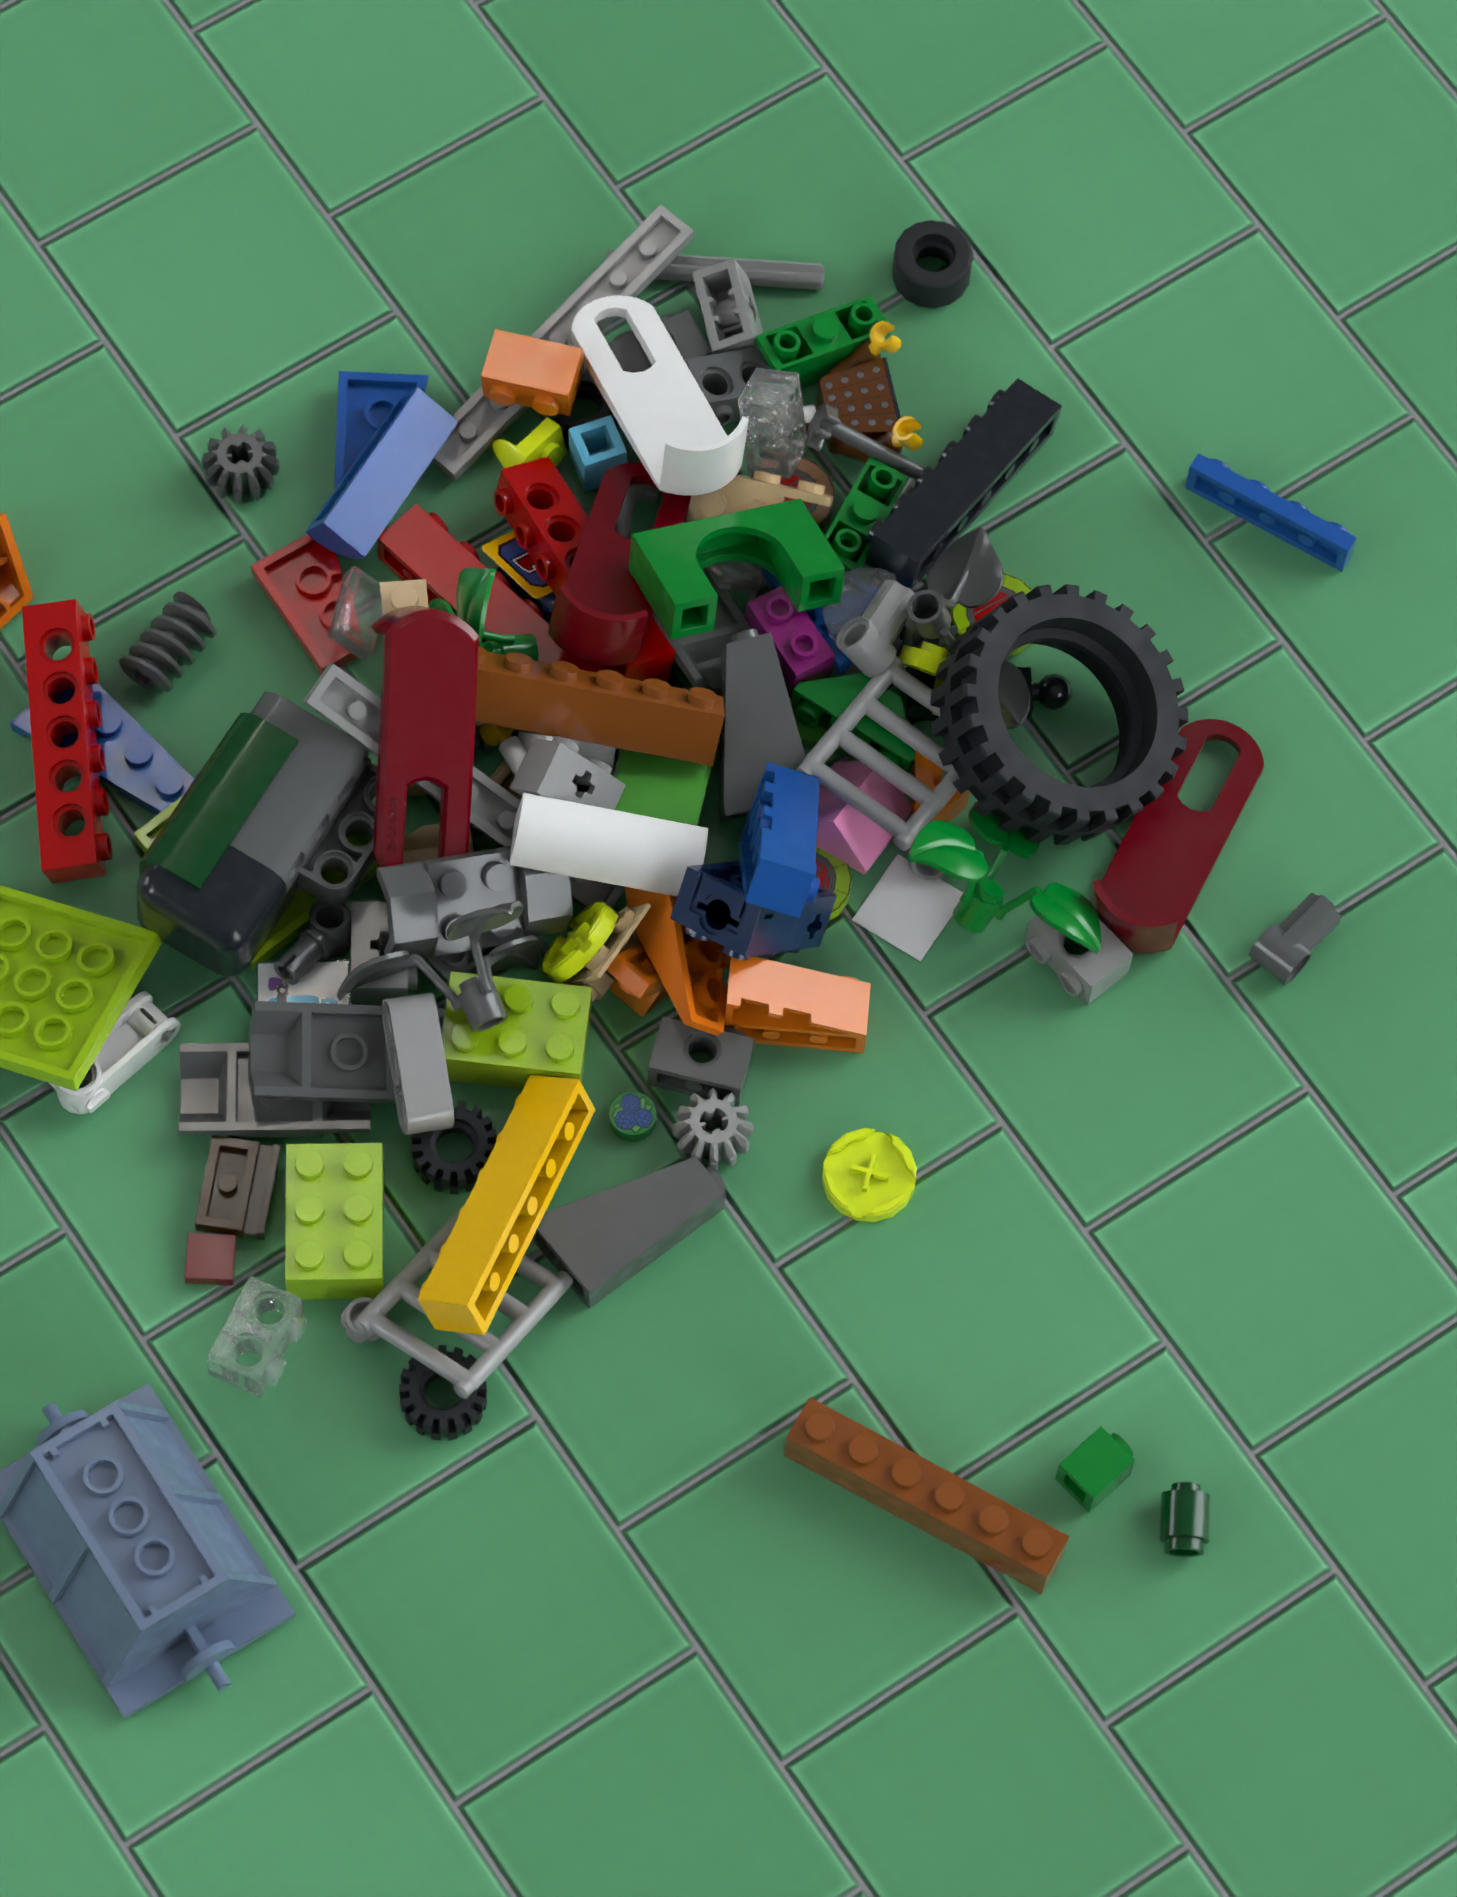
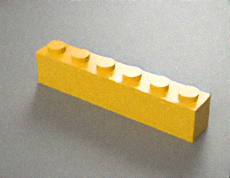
[417,1075,596,1336]

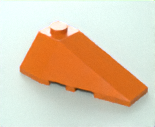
[624,887,731,1036]

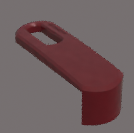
[548,462,691,666]
[371,606,479,867]
[1089,719,1264,953]

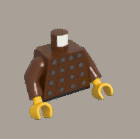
[795,321,923,463]

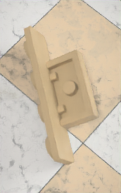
[686,470,834,522]

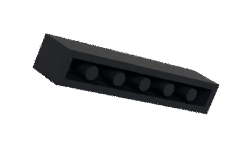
[865,378,1062,590]

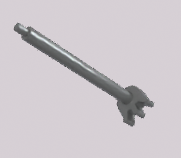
[807,403,926,480]

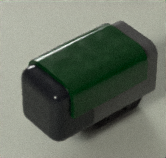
[137,692,377,977]

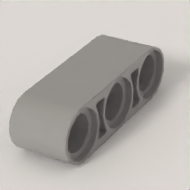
[382,993,454,1135]

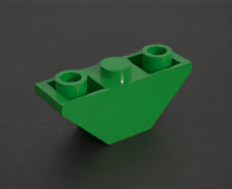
[754,295,891,387]
[825,456,909,577]
[790,673,915,773]

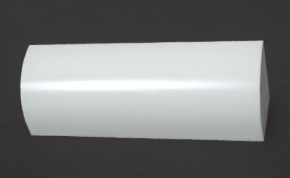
[509,793,708,896]

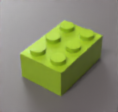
[442,971,592,1089]
[285,1143,384,1300]

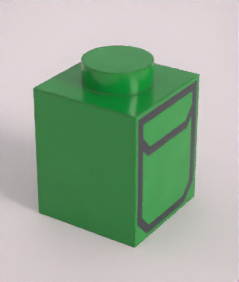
[1055,1426,1135,1513]

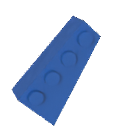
[737,762,820,919]

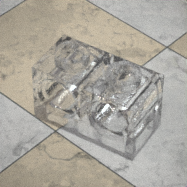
[738,368,808,478]
[206,1275,308,1397]

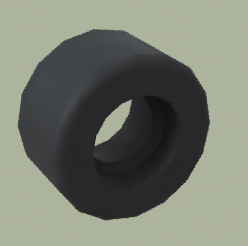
[892,220,973,308]

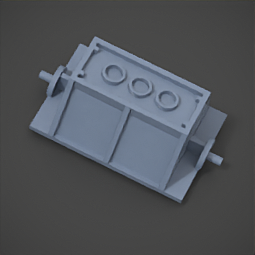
[0,1383,296,1720]

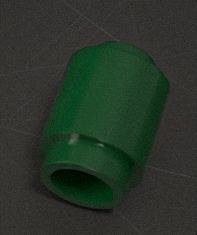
[1160,1482,1210,1557]

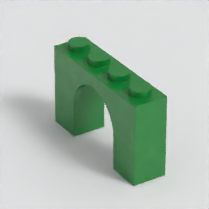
[628,499,845,640]

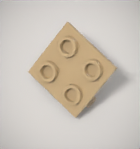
[560,903,651,1004]

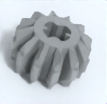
[672,1088,754,1170]

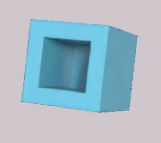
[569,415,627,492]

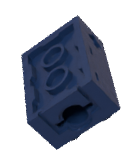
[670,861,837,960]

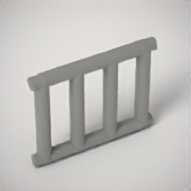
[796,656,959,851]
[353,1210,573,1399]

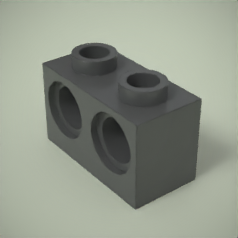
[684,347,784,426]

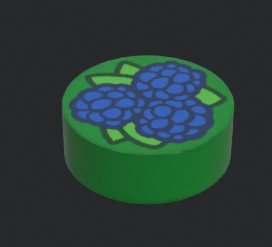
[609,1091,657,1141]

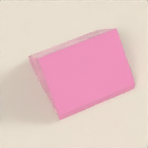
[816,761,913,875]

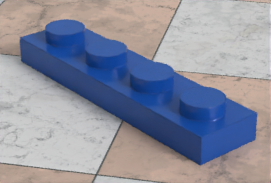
[1185,453,1357,572]

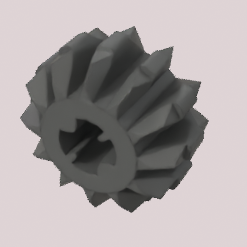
[202,424,280,504]

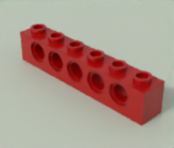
[493,456,676,682]
[22,599,113,884]

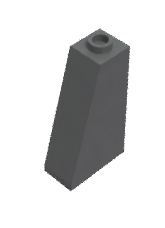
[719,629,805,822]
[532,1157,726,1309]

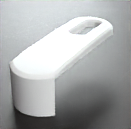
[570,295,749,496]

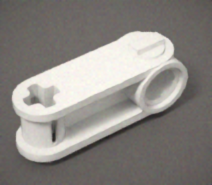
[49,991,181,1115]

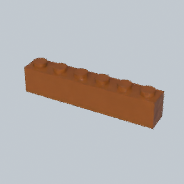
[475,645,725,766]
[784,1397,1069,1594]

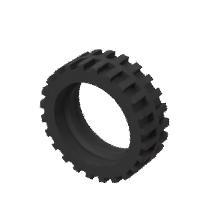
[930,584,1189,845]

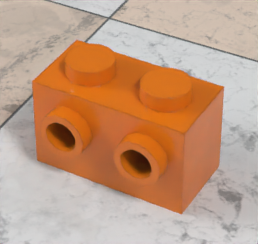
[481,329,584,416]

